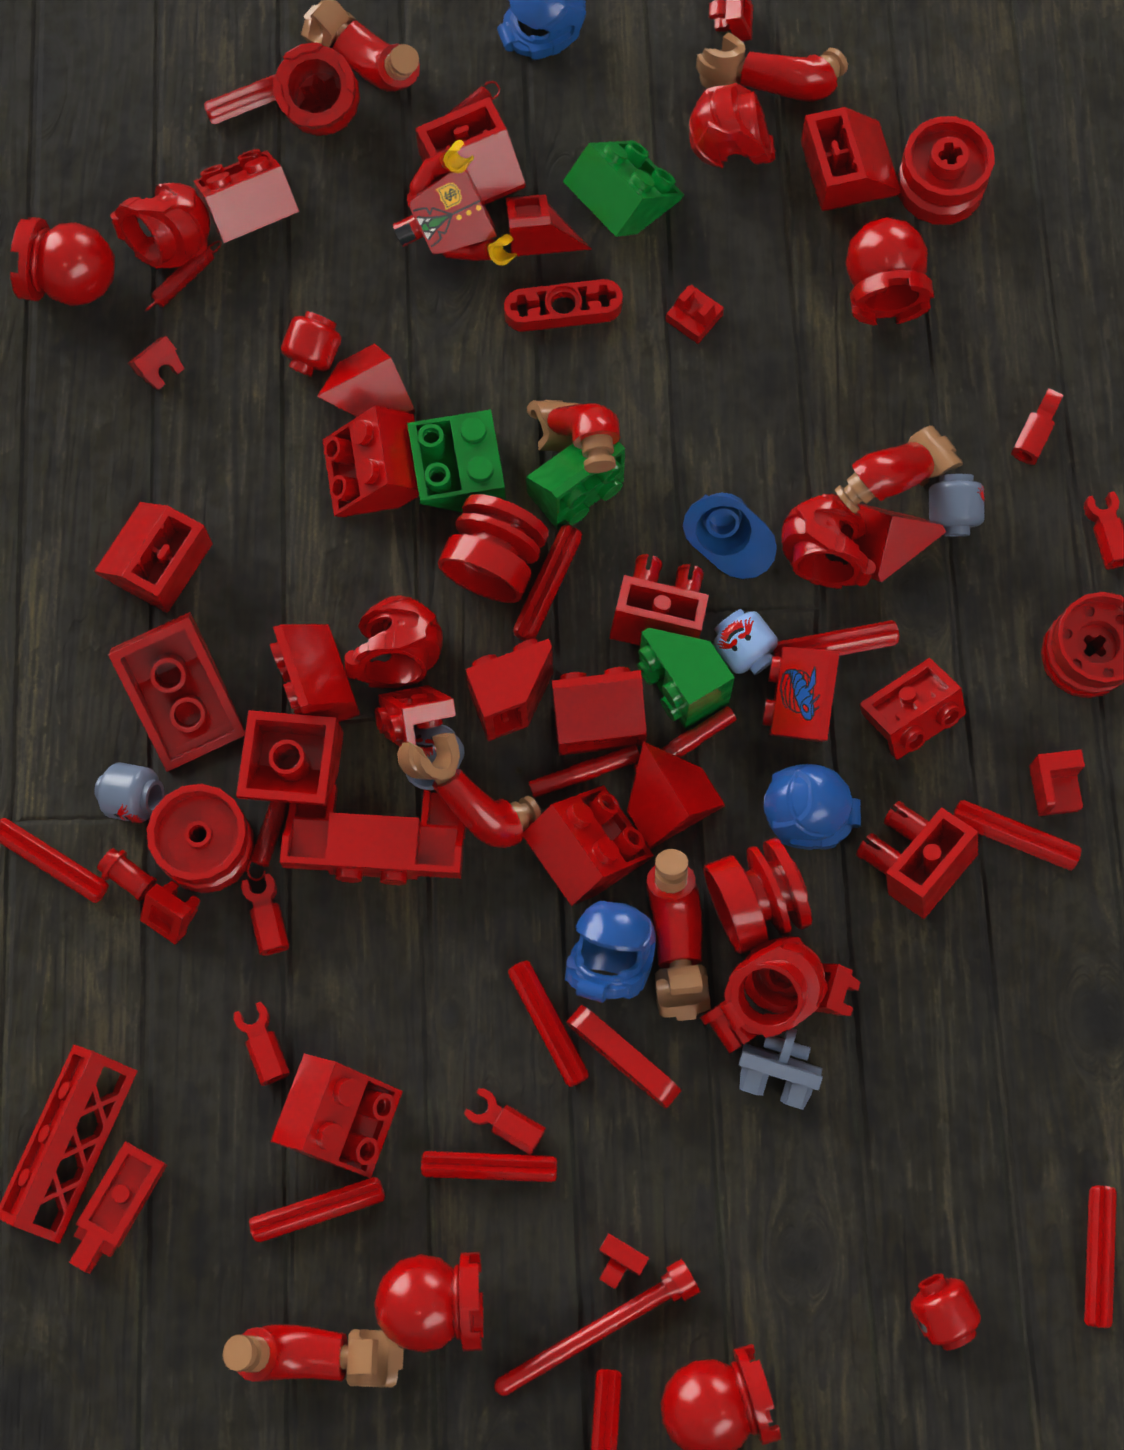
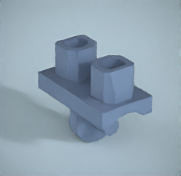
[739,1028,823,1109]

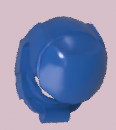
[497,0,586,60]
[764,764,861,850]
[565,901,656,1003]

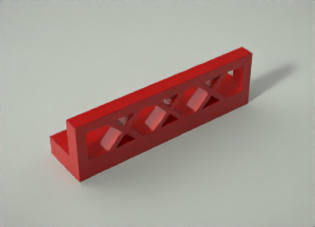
[0,1044,138,1244]

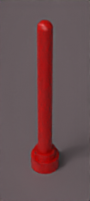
[494,1258,701,1396]

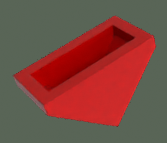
[506,194,591,256]
[317,343,415,417]
[853,503,946,583]
[627,741,725,849]

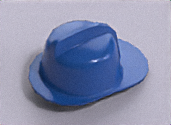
[683,493,777,579]

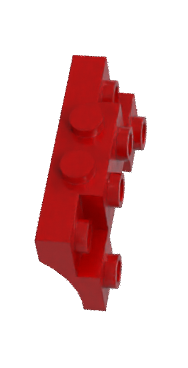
[280,785,466,885]

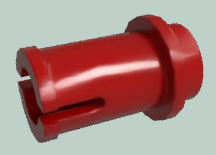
[97,848,157,901]

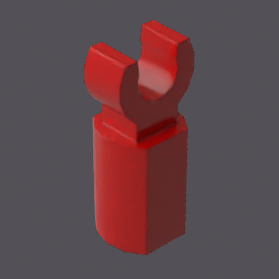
[1011,388,1064,465]
[1084,491,1124,570]
[241,873,290,956]
[234,1001,290,1086]
[464,1088,546,1155]

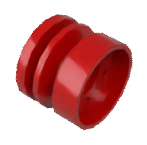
[438,494,549,603]
[1041,592,1124,698]
[703,837,812,954]

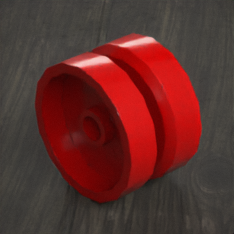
[897,116,995,225]
[147,784,255,893]

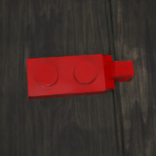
[69,1141,167,1274]

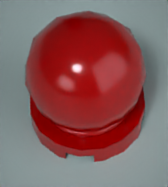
[272,42,360,136]
[10,217,115,306]
[846,217,934,325]
[374,1252,484,1353]
[660,1344,781,1450]

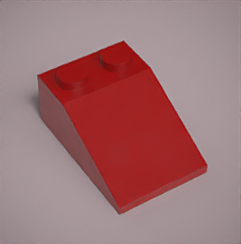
[108,612,245,772]

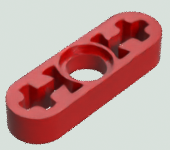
[504,279,623,332]
[566,1005,682,1109]

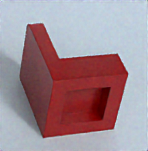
[1029,749,1085,816]

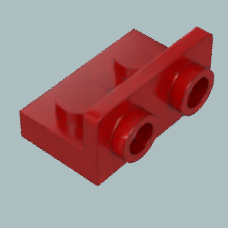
[860,658,966,759]
[375,685,456,747]

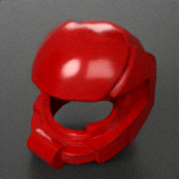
[689,83,775,168]
[110,183,210,268]
[781,494,876,589]
[345,595,443,688]
[719,936,828,1038]

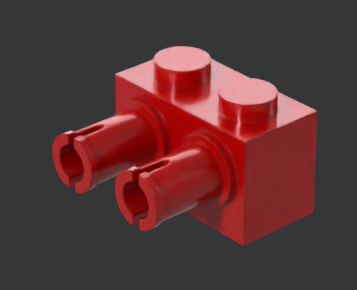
[609,554,709,646]
[856,801,978,919]

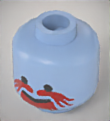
[714,609,778,675]

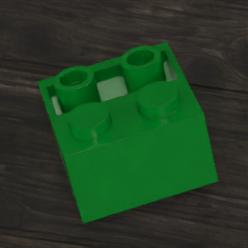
[563,140,684,237]
[407,409,506,513]
[526,442,625,530]
[637,628,735,729]

